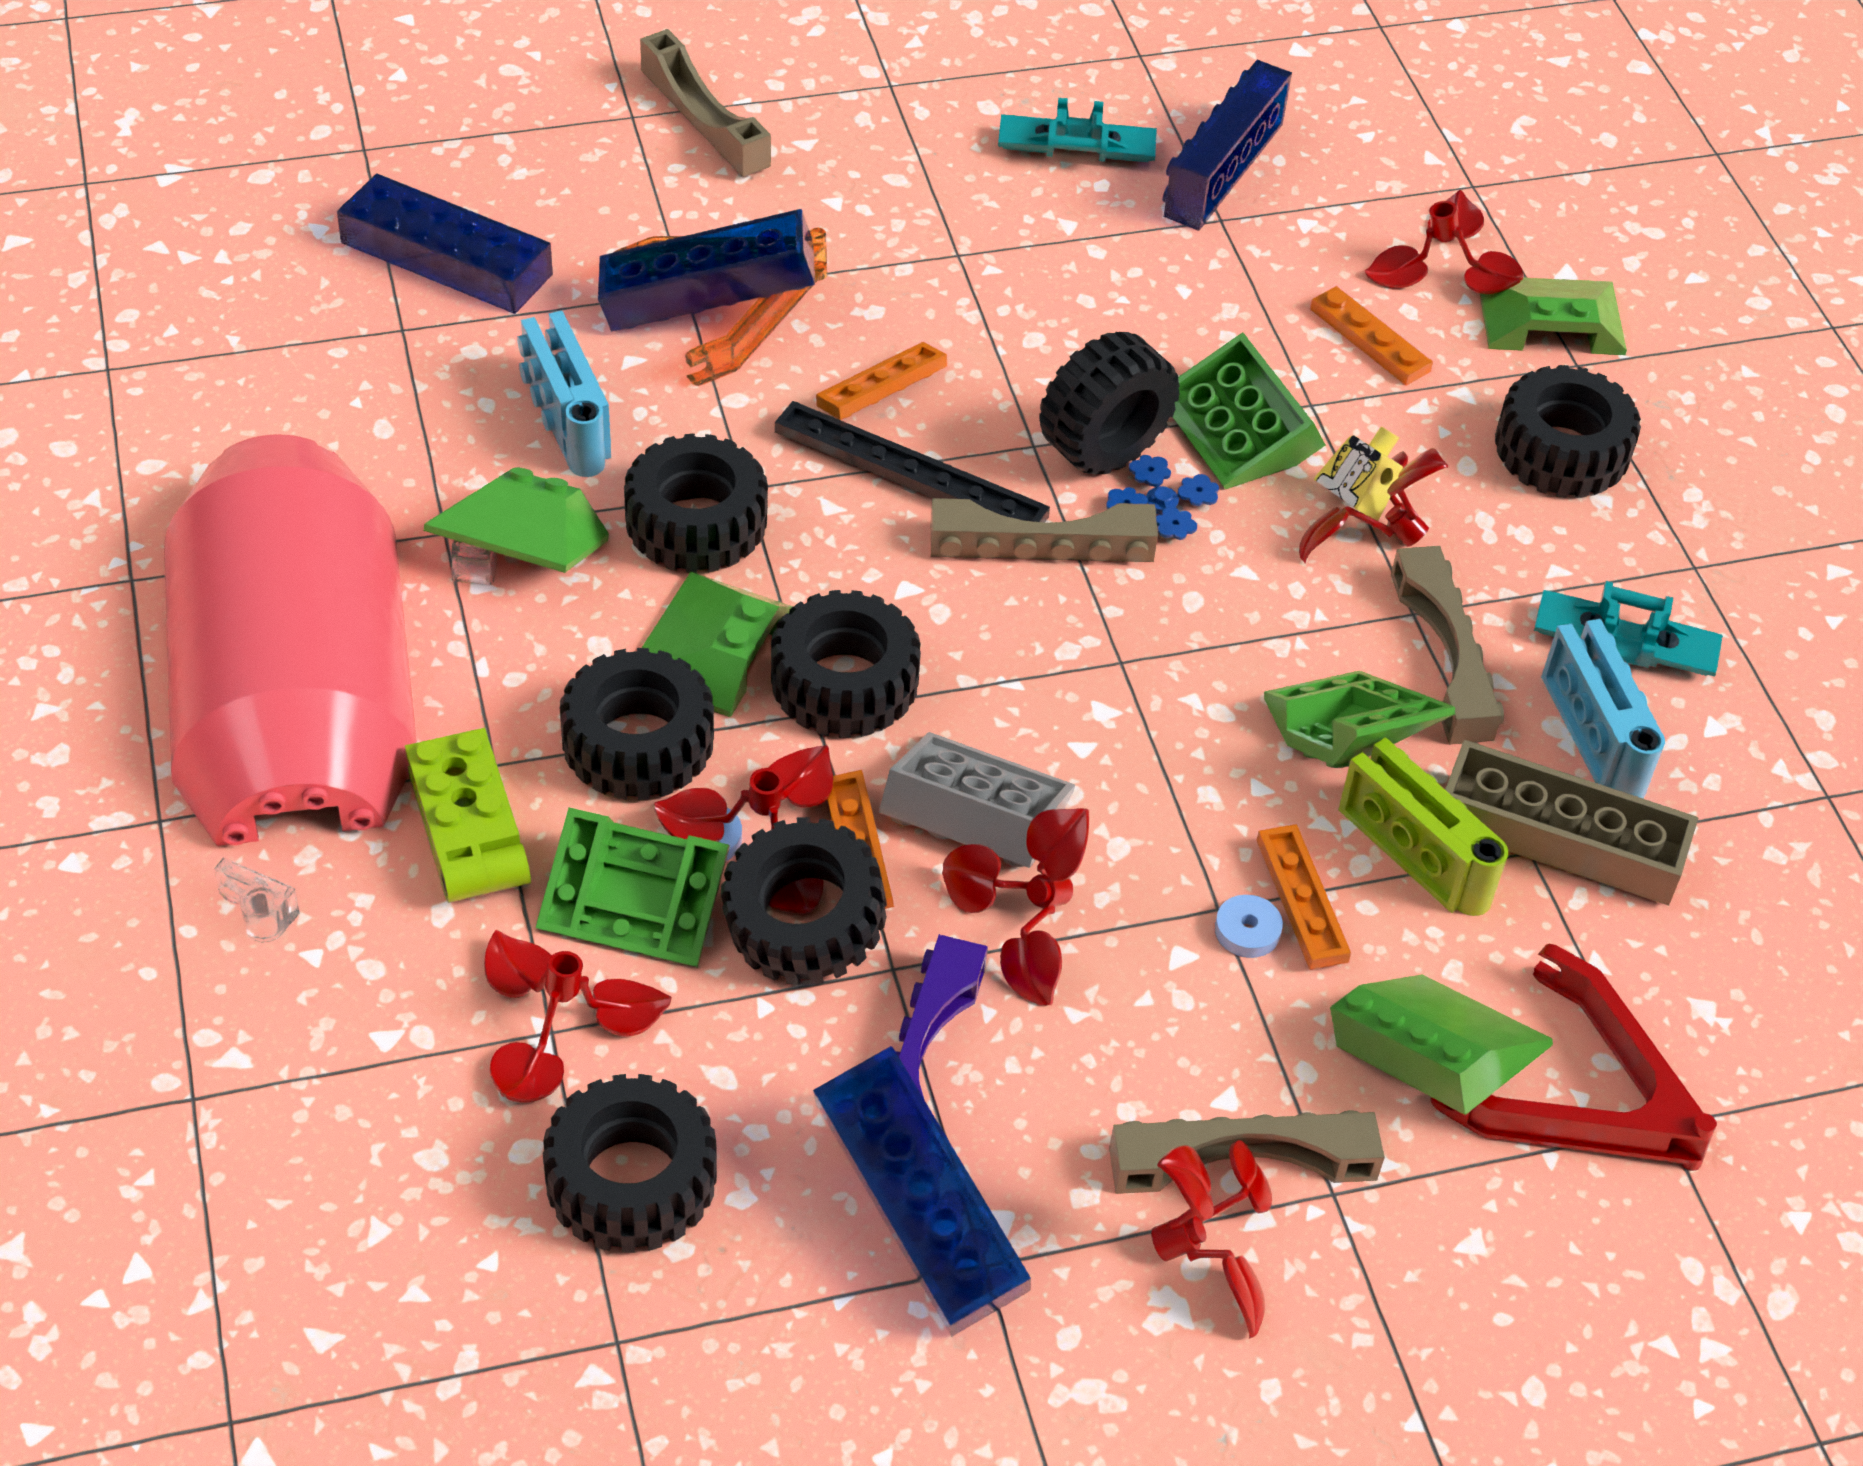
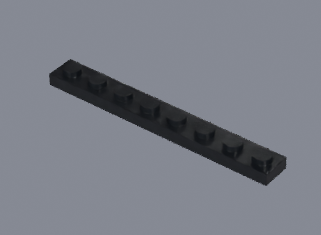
[774,401,1050,523]

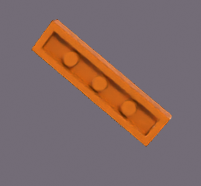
[1310,286,1433,386]
[816,342,947,420]
[827,769,894,909]
[1256,824,1351,970]

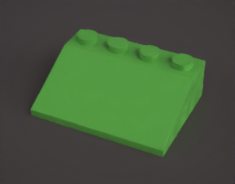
[1172,332,1326,490]
[1330,974,1553,1115]

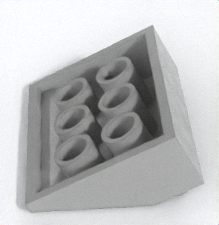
[879,732,1076,868]

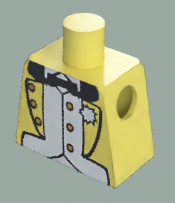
[1314,426,1403,521]

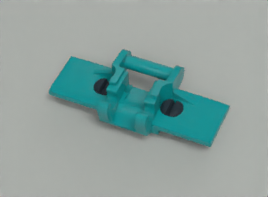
[998,97,1157,163]
[1534,580,1723,677]

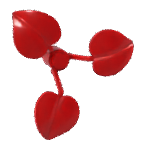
[1365,190,1524,294]
[1299,448,1448,564]
[654,745,834,914]
[942,808,1089,1006]
[484,930,672,1102]
[1151,1140,1272,1339]

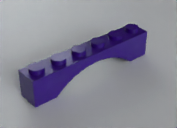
[864,934,988,1180]

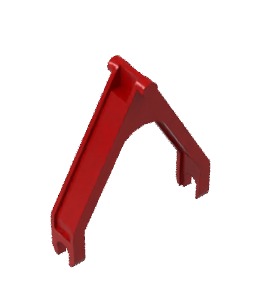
[1430,943,1717,1171]

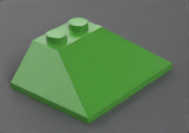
[1479,277,1627,355]
[423,467,609,573]
[642,572,793,717]
[1264,670,1455,768]
[535,807,730,968]

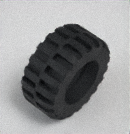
[1039,331,1180,475]
[1495,365,1641,498]
[624,433,768,573]
[771,590,921,738]
[559,648,714,801]
[721,817,887,985]
[542,1074,717,1253]

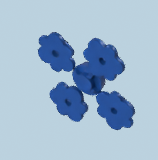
[1106,455,1219,540]

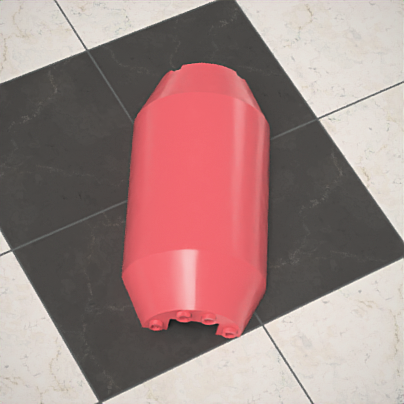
[164,434,417,846]

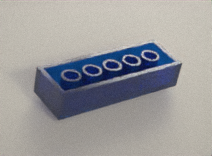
[1162,59,1292,231]
[337,173,553,314]
[598,208,815,332]
[813,1046,1031,1337]

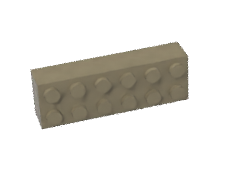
[1445,739,1699,906]

